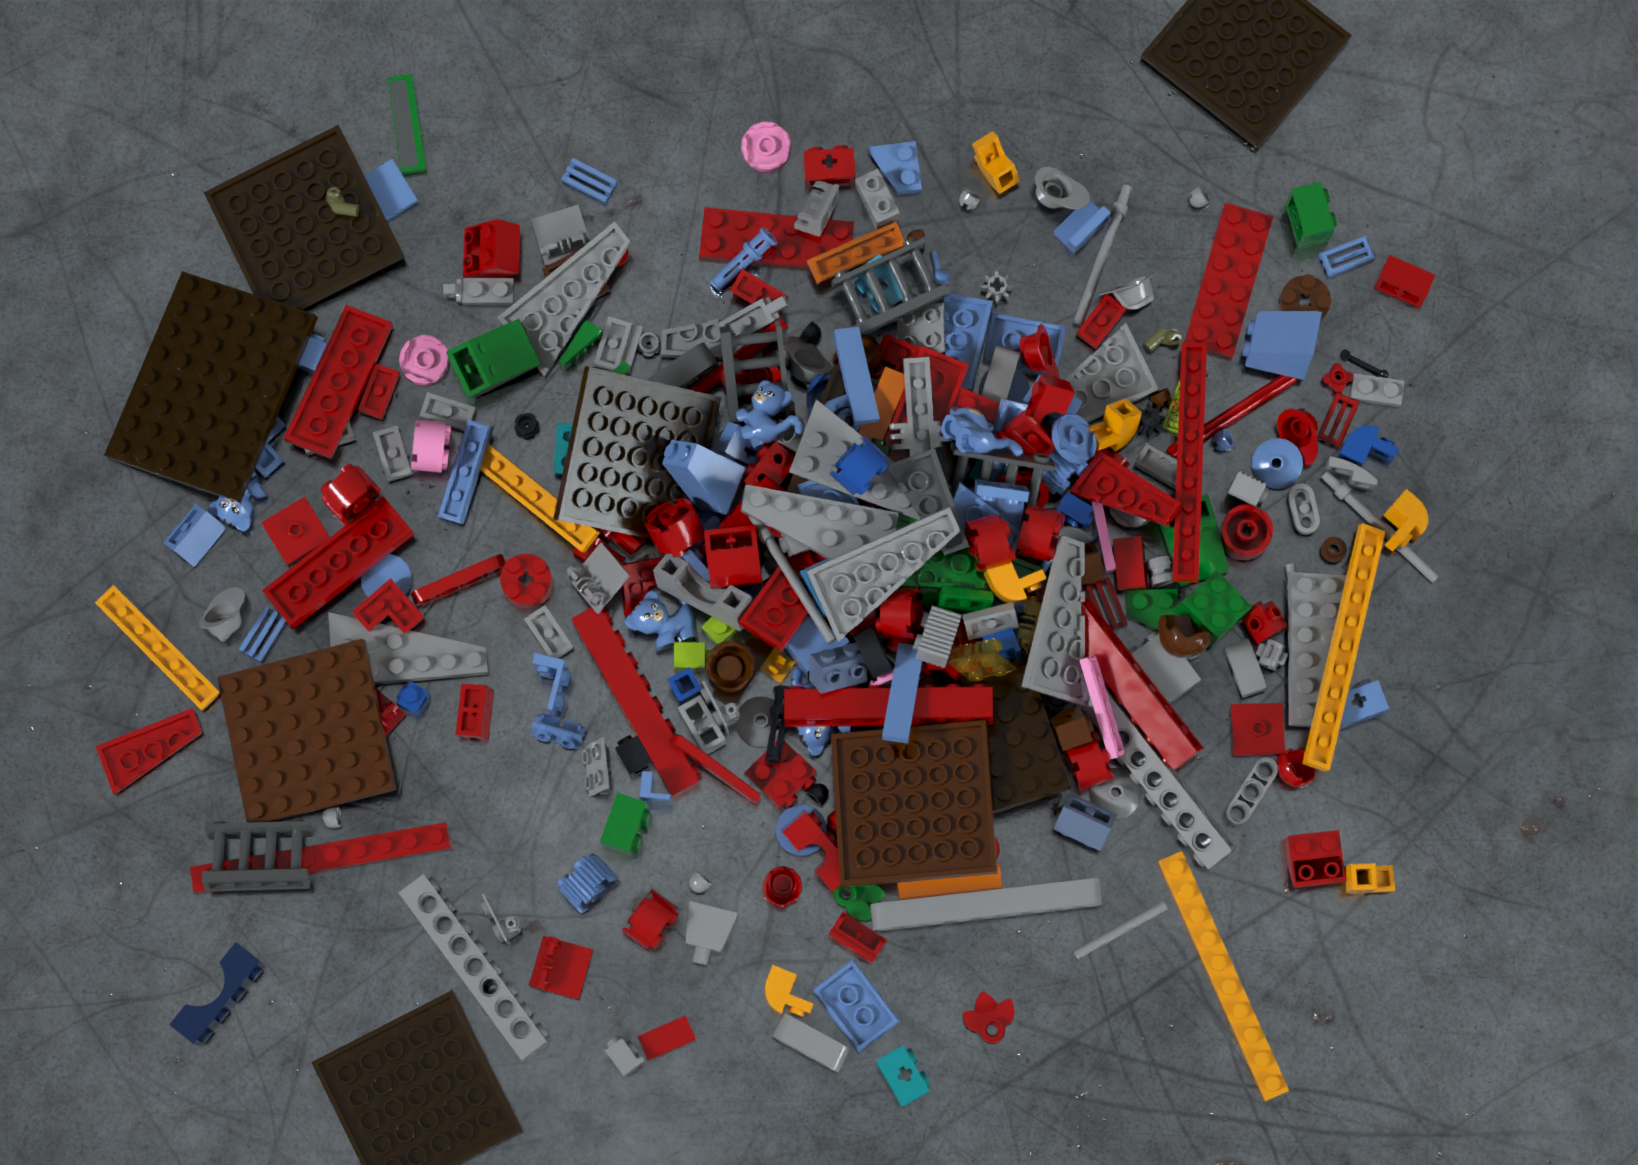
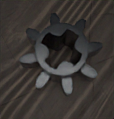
[1138,403,1165,436]

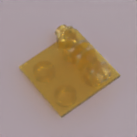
[1016,595,1043,651]
[948,638,1017,681]

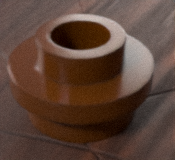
[1321,537,1347,562]

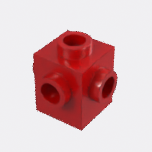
[1242,600,1289,644]

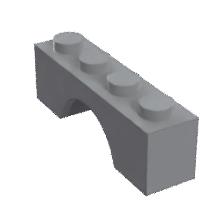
[653,554,753,631]

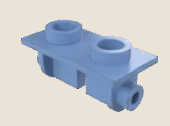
[531,713,586,750]

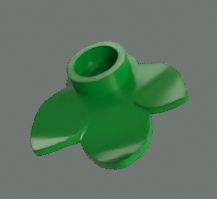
[833,885,885,921]

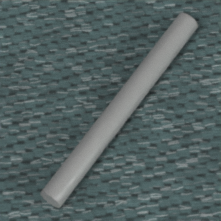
[1073,901,1168,960]

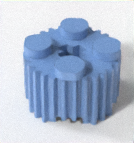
[1042,449,1088,496]
[556,853,618,913]

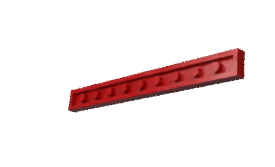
[1172,342,1207,583]
[190,822,451,893]

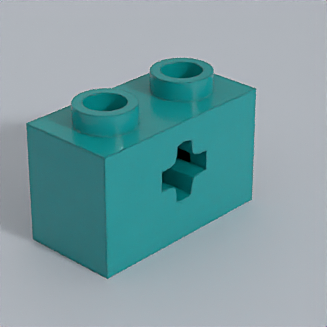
[876,1045,931,1108]

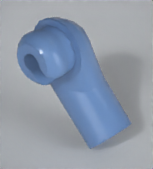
[824,394,849,413]

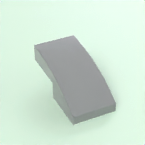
[1325,456,1378,490]
[1224,639,1267,698]

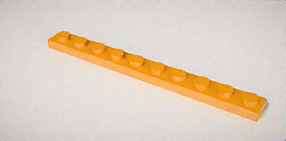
[1302,523,1385,772]
[1158,851,1289,1102]

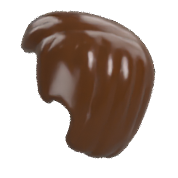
[1158,615,1211,658]
[706,639,754,693]

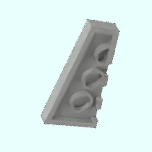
[661,319,764,360]

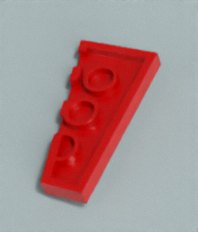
[1069,450,1183,527]
[95,708,203,795]

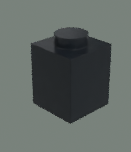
[615,735,653,778]

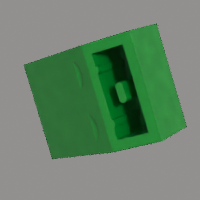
[446,319,541,398]
[1160,494,1229,587]

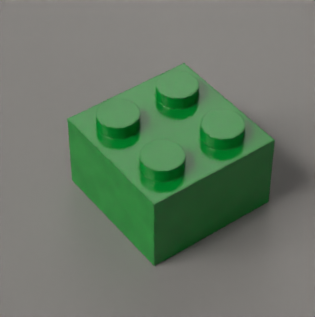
[1286,182,1337,250]
[1174,570,1252,648]
[600,792,652,857]

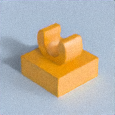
[760,648,796,684]

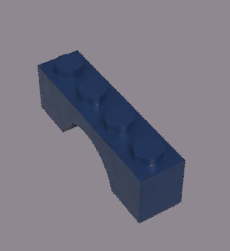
[169,942,263,1046]

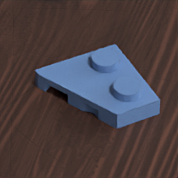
[868,141,922,195]

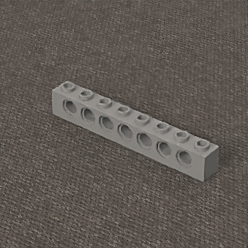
[1080,685,1236,869]
[398,874,549,1062]

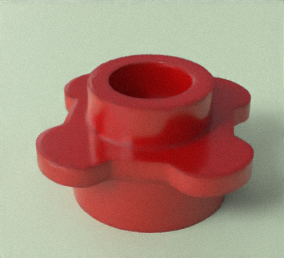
[1323,363,1353,393]

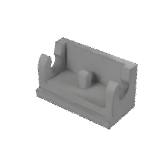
[794,181,839,237]

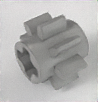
[981,271,1013,305]
[1255,639,1288,671]

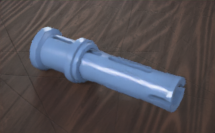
[710,227,778,292]

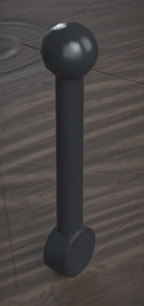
[1340,349,1389,378]

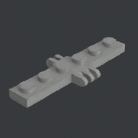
[890,357,952,457]

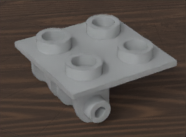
[530,205,590,266]
[897,302,945,354]
[567,543,630,614]
[700,681,740,734]
[582,737,613,797]
[480,894,522,946]

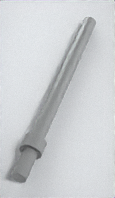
[1073,185,1133,327]
[1321,471,1439,583]
[749,516,836,644]

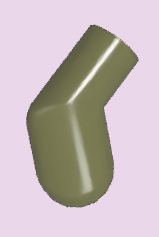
[326,187,359,217]
[1143,328,1182,352]

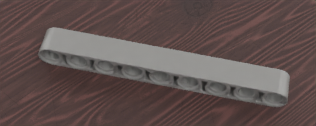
[870,878,1103,931]

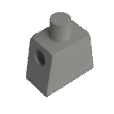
[685,901,738,966]

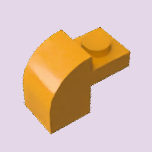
[972,131,1020,194]
[1088,398,1142,451]
[1383,489,1428,552]
[984,562,1047,603]
[1344,863,1395,894]
[765,965,814,1017]

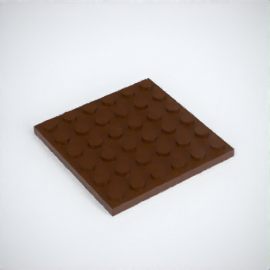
[217,639,397,823]
[831,720,998,888]

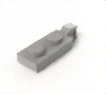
[443,278,514,305]
[718,296,789,336]

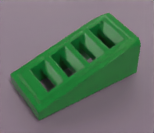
[559,320,603,371]

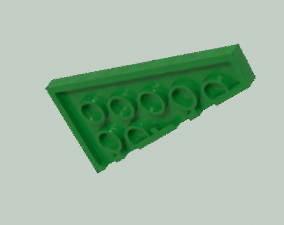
[896,513,1042,593]

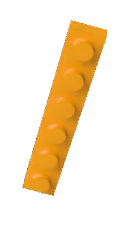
[481,444,600,553]
[95,585,220,711]

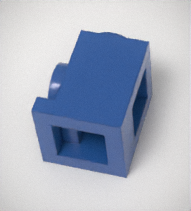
[1056,492,1094,530]
[979,628,1021,665]
[667,667,702,703]
[396,681,431,717]

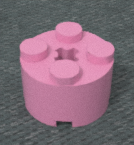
[411,419,451,473]

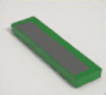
[387,74,427,175]

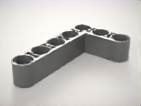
[646,342,719,389]

